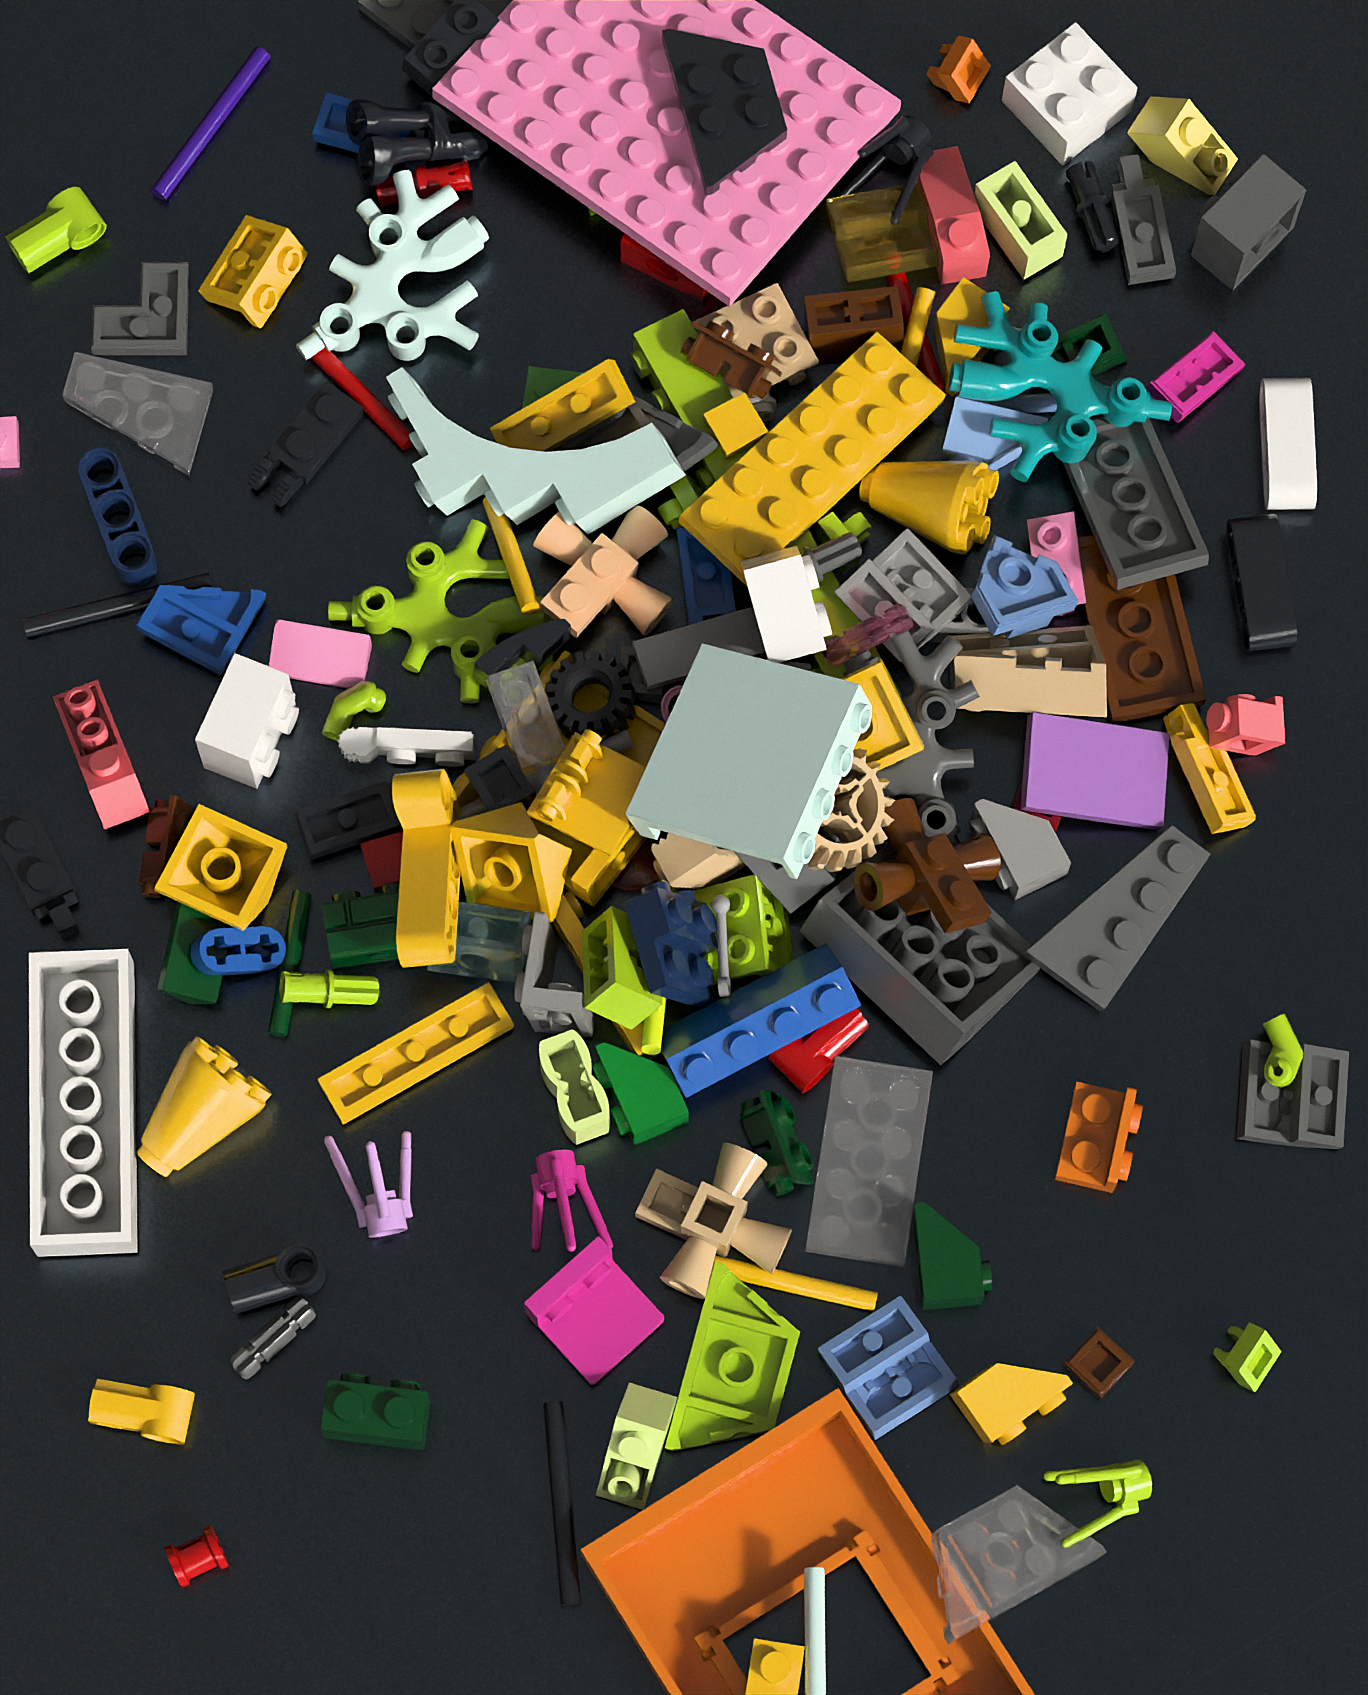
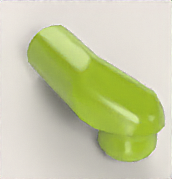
[1263,1014,1303,1087]

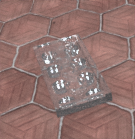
[805,1056,933,1267]

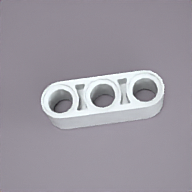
[1259,378,1317,510]

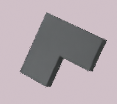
[91,262,189,355]

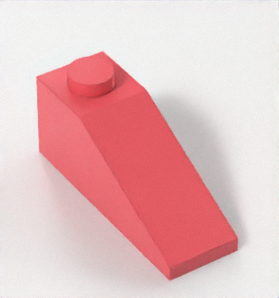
[913,146,990,285]

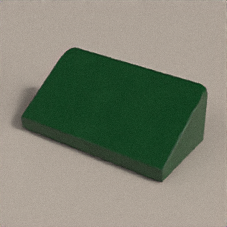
[157,901,233,1005]

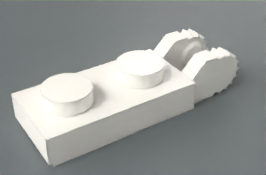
[338,727,477,767]

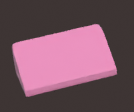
[269,620,372,689]

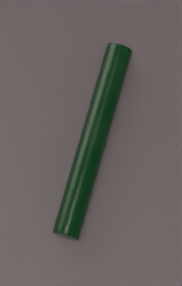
[268,890,312,1037]

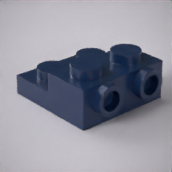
[624,882,718,1008]

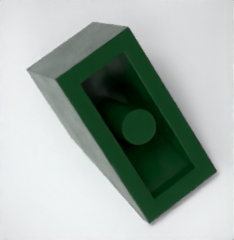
[912,1202,992,1310]

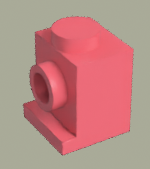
[1206,694,1285,756]

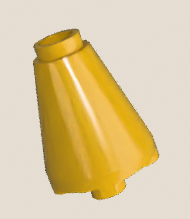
[860,460,999,555]
[136,1036,271,1177]

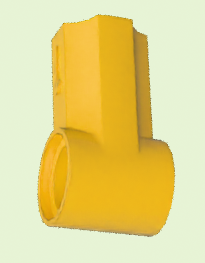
[88,1379,195,1444]

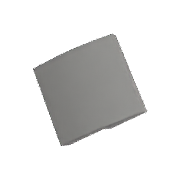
[835,528,973,662]

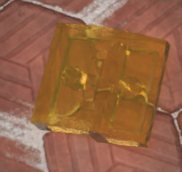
[826,183,939,283]

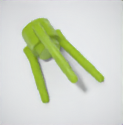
[1043,1459,1152,1548]

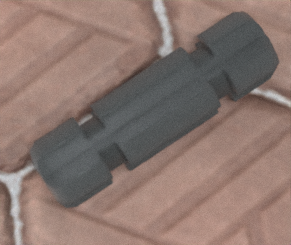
[229,1296,316,1379]

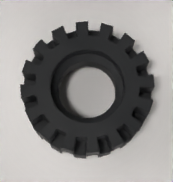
[545,650,637,739]

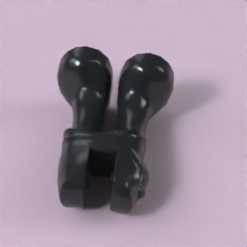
[346,99,488,186]

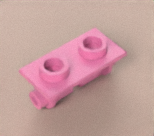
[1027,512,1086,616]

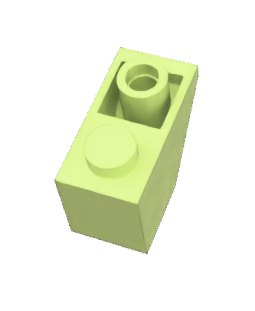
[596,1382,677,1510]

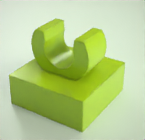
[657,474,704,530]
[816,511,872,574]
[1213,1322,1282,1392]

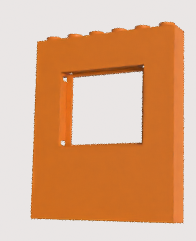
[581,1388,1035,1695]

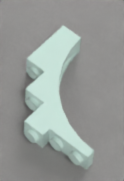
[386,367,685,535]

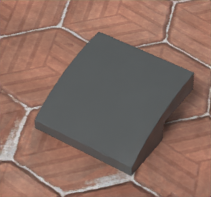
[1236,1040,1349,1149]

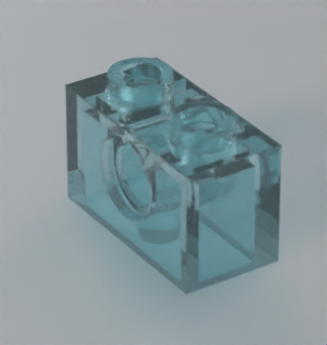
[427,902,532,983]

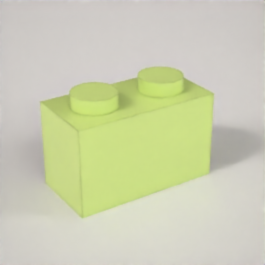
[974,161,1068,279]

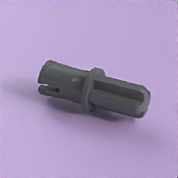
[800,532,862,582]

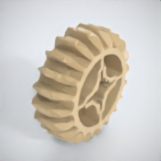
[808,748,895,872]

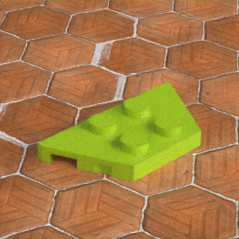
[665,1261,800,1452]

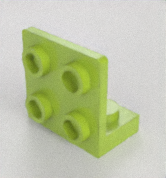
[693,874,794,985]

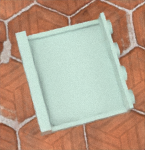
[625,643,872,879]

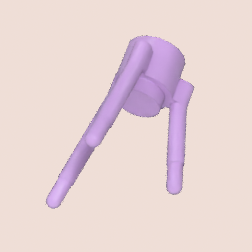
[324,1131,413,1238]

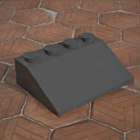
[799,844,1041,1065]

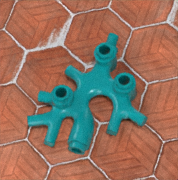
[948,291,1172,482]

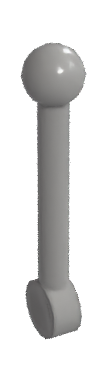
[711,895,731,997]

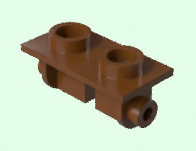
[680,320,782,399]
[138,795,196,898]

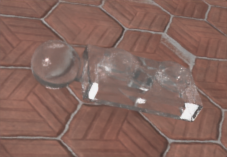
[485,661,565,796]

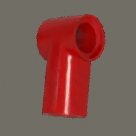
[768,1008,869,1094]

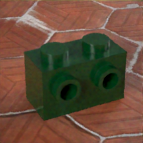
[321,1373,431,1451]

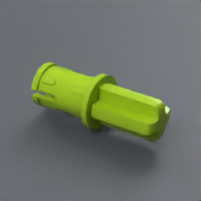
[279,969,379,1008]

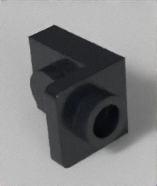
[464,745,536,818]

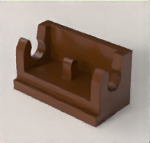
[804,286,904,363]

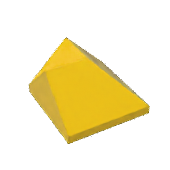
[450,802,572,922]
[154,804,287,931]

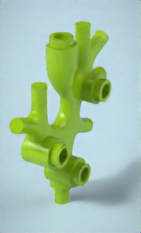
[328,519,554,709]

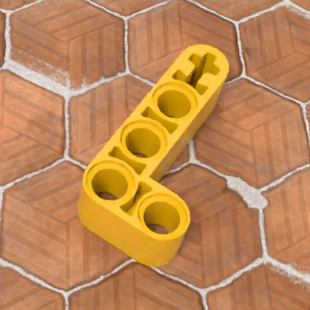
[392,769,461,968]

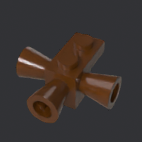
[853,798,1001,934]

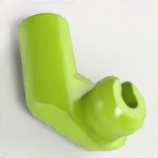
[322,681,386,741]

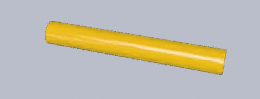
[901,287,935,367]
[483,497,540,615]

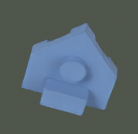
[971,535,1079,639]

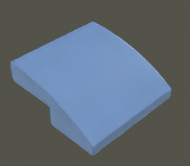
[817,1295,959,1440]

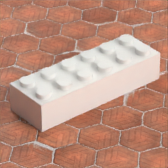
[29,949,137,1257]

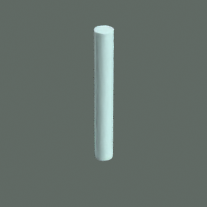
[804,1567,826,1695]

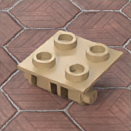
[694,283,819,398]

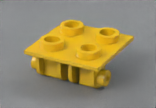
[527,729,646,856]

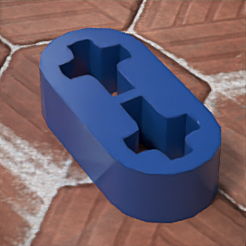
[190,926,286,976]

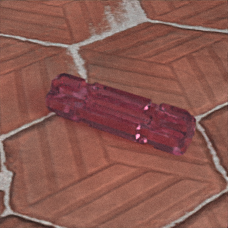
[822,604,913,666]

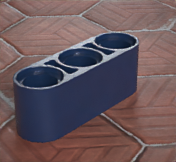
[78,447,158,588]

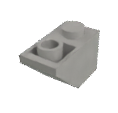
[968,799,1071,900]

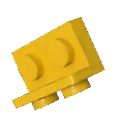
[198,215,307,328]

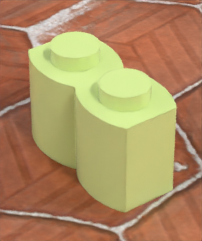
[539,1029,610,1145]

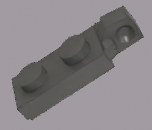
[1111,154,1176,285]

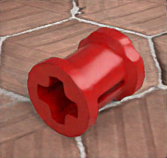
[164,1525,229,1588]

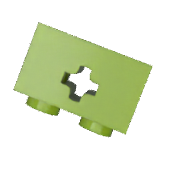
[581,906,663,1030]

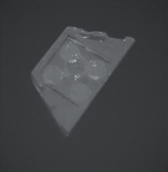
[931,1485,1107,1644]

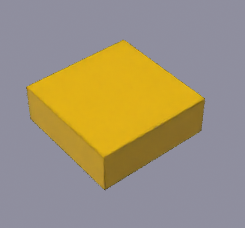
[703,392,768,459]

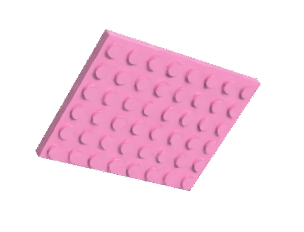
[432,0,901,307]

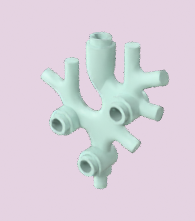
[296,170,489,361]

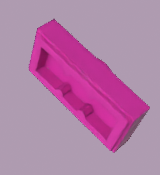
[1146,331,1246,423]

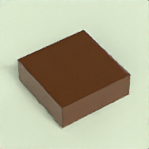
[1063,1327,1135,1400]

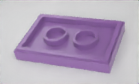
[1020,712,1170,830]

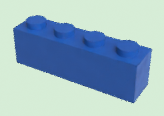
[661,943,861,1098]

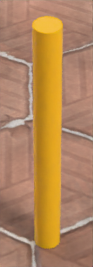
[711,1255,878,1312]

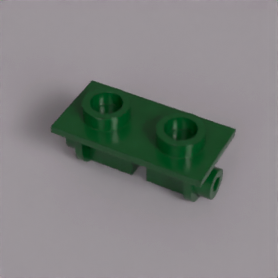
[739,1089,815,1196]

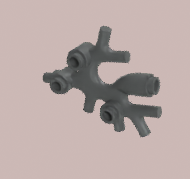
[843,630,980,847]

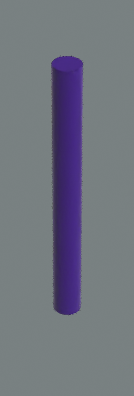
[150,46,271,201]

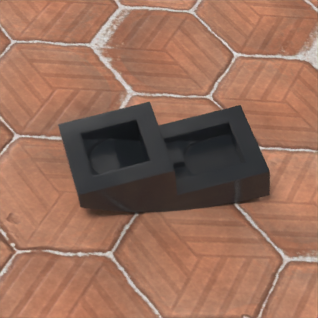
[473,619,571,690]

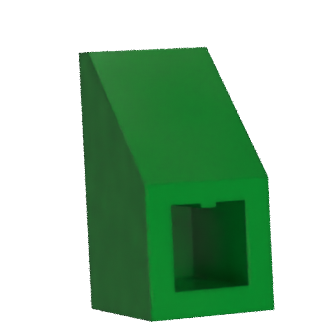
[591,1042,689,1145]

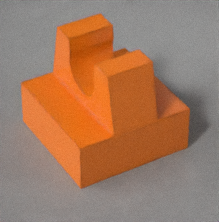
[926,36,991,103]

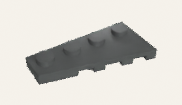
[1022,825,1211,1012]

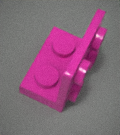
[524,1236,664,1385]

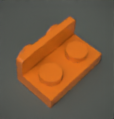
[1055,1082,1143,1193]

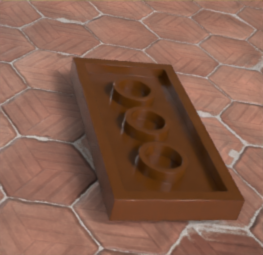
[1078,535,1206,724]

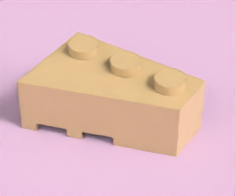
[950,625,1107,717]

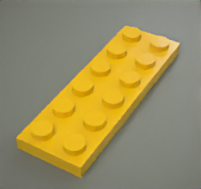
[679,332,946,586]

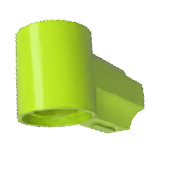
[5,187,107,273]

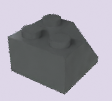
[1191,154,1306,291]

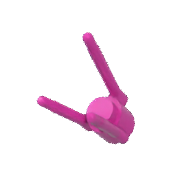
[530,1150,613,1252]

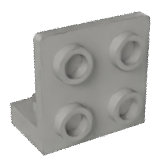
[515,911,595,1038]

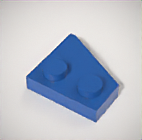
[136,585,266,676]

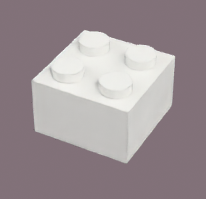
[1002,22,1138,166]
[741,546,832,663]
[195,653,299,789]

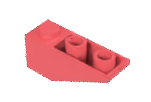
[53,679,150,830]

